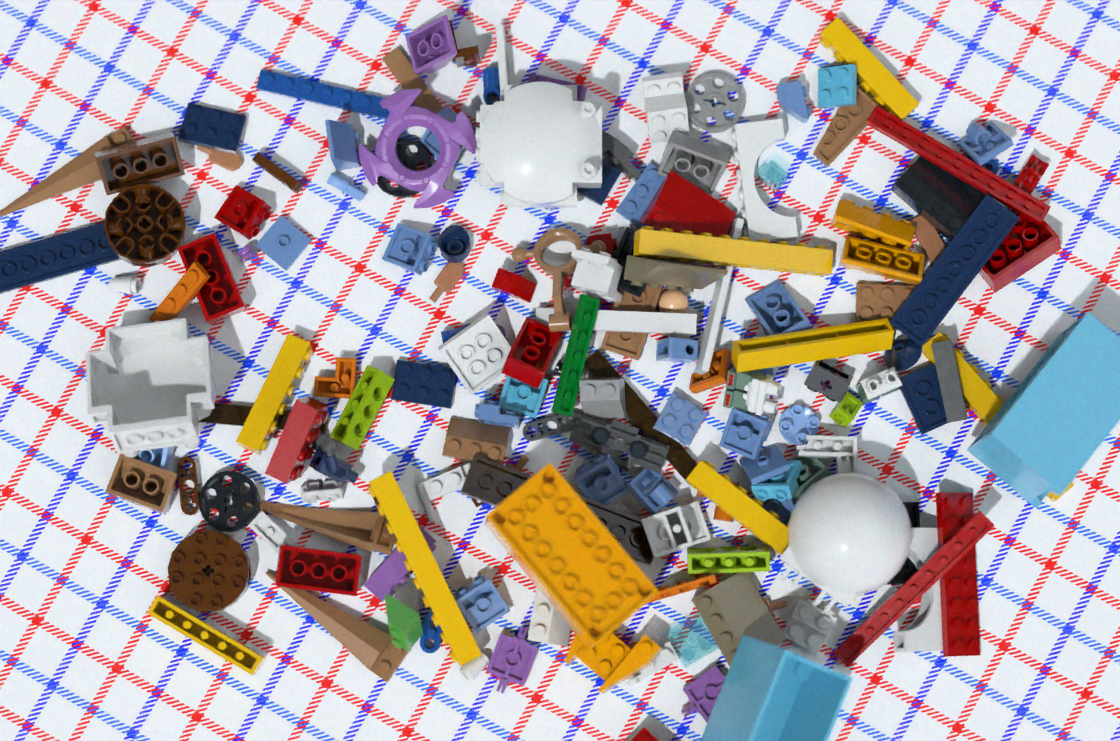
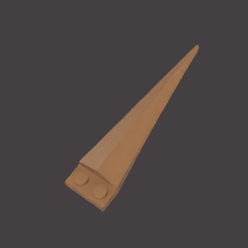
[0,126,134,217]
[245,501,396,556]
[266,572,411,683]

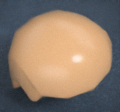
[658,289,689,313]

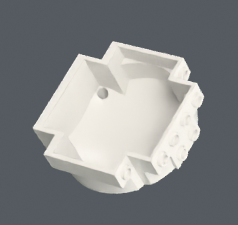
[476,81,602,208]
[86,318,216,458]

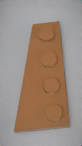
[813,86,878,168]

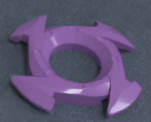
[358,88,477,209]

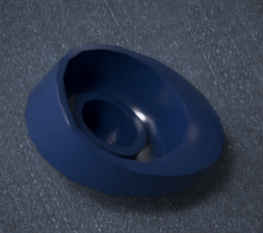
[439,225,471,263]

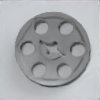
[685,73,744,133]

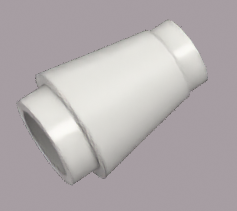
[109,275,141,295]
[459,652,490,681]

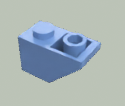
[775,80,811,123]

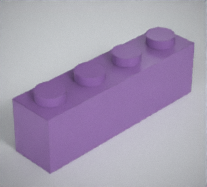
[364,525,437,602]

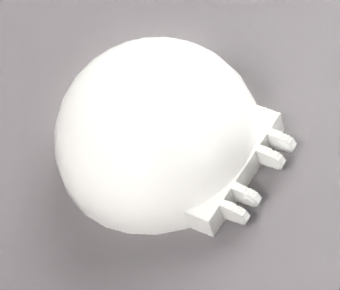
[779,472,911,614]

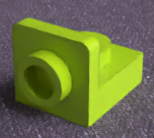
[829,391,863,428]

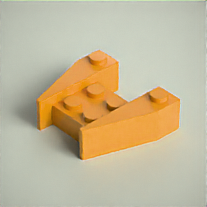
[565,632,663,694]

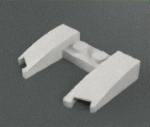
[798,435,858,498]

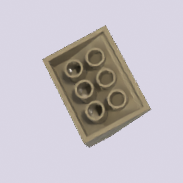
[624,255,728,292]
[691,572,786,667]

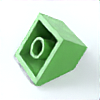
[385,594,423,651]

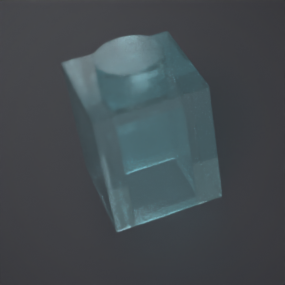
[757,160,790,194]

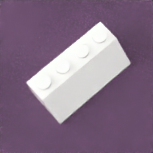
[527,587,571,647]

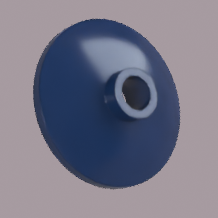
[884,336,922,371]

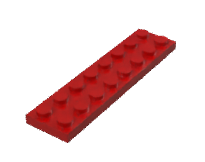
[936,492,981,657]

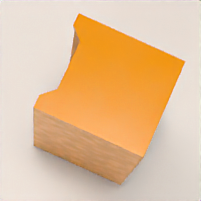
[485,463,659,650]

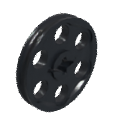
[377,138,432,198]
[199,471,260,532]

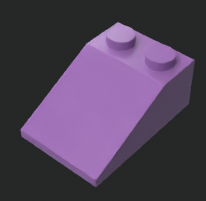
[405,15,458,74]

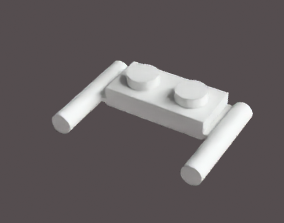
[415,463,482,523]

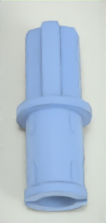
[327,172,366,202]

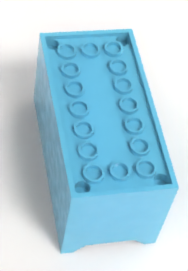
[967,312,1120,508]
[700,635,853,741]

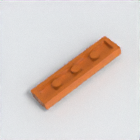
[149,262,211,322]

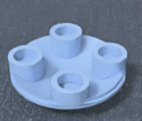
[779,404,819,445]

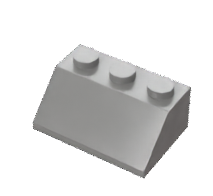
[657,130,729,194]

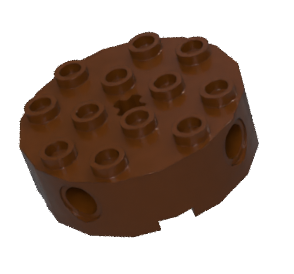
[104,184,186,267]
[167,530,252,612]

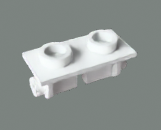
[300,480,343,504]

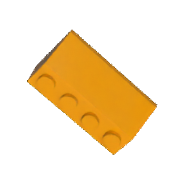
[830,199,916,250]
[839,235,925,285]

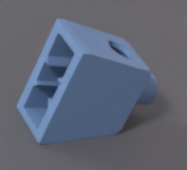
[656,337,700,363]

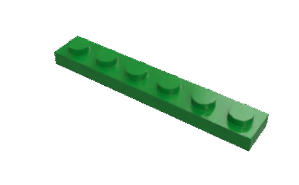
[551,294,600,417]

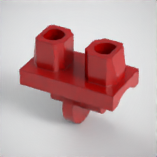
[1013,154,1050,195]

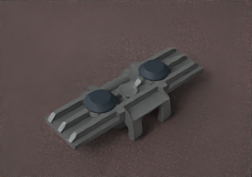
[569,413,670,473]

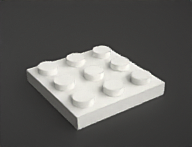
[438,313,511,396]

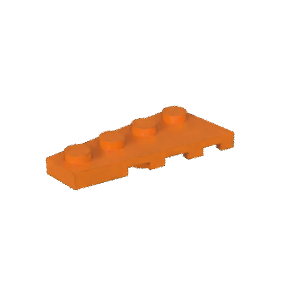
[644,573,716,605]

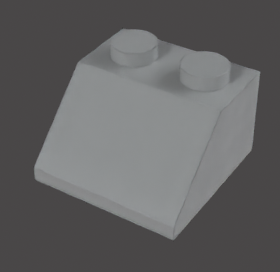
[579,377,626,418]

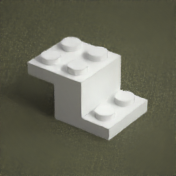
[642,72,689,144]
[571,248,623,303]
[641,501,711,558]

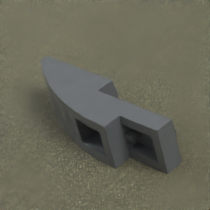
[602,130,641,182]

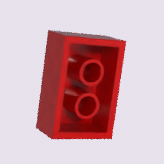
[501,317,563,389]

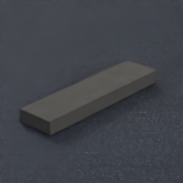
[931,339,968,423]

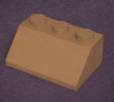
[442,417,510,465]
[105,454,178,515]

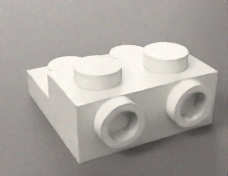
[782,598,837,655]

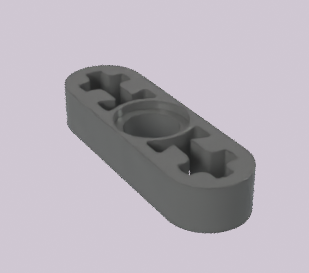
[522,413,578,442]

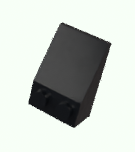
[613,226,657,298]

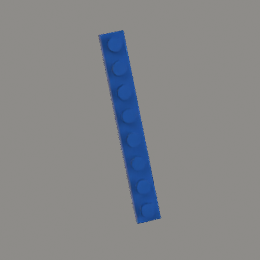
[256,69,416,120]

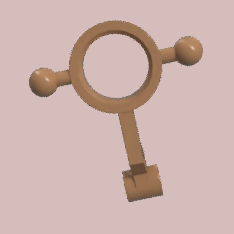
[512,228,606,332]

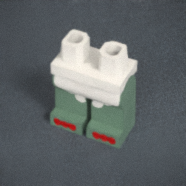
[723,366,782,416]
[855,367,902,405]

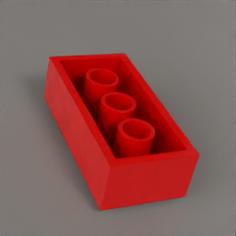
[177,233,247,325]
[265,396,329,484]
[274,544,362,596]

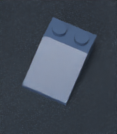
[325,119,360,171]
[745,279,812,336]

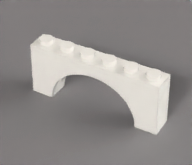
[731,119,798,243]
[893,528,943,652]

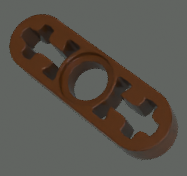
[252,152,303,194]
[177,457,200,516]

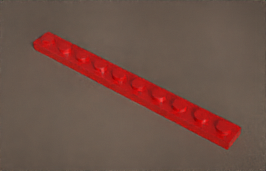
[866,105,1051,225]
[833,510,995,667]

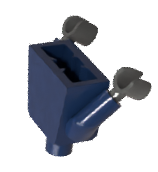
[309,433,359,484]

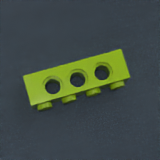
[330,365,395,451]
[687,545,770,574]

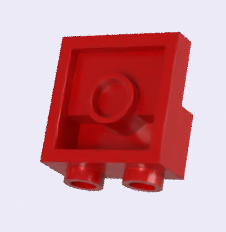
[214,185,272,240]

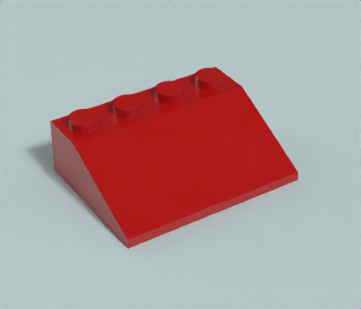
[639,170,736,265]
[979,207,1061,293]

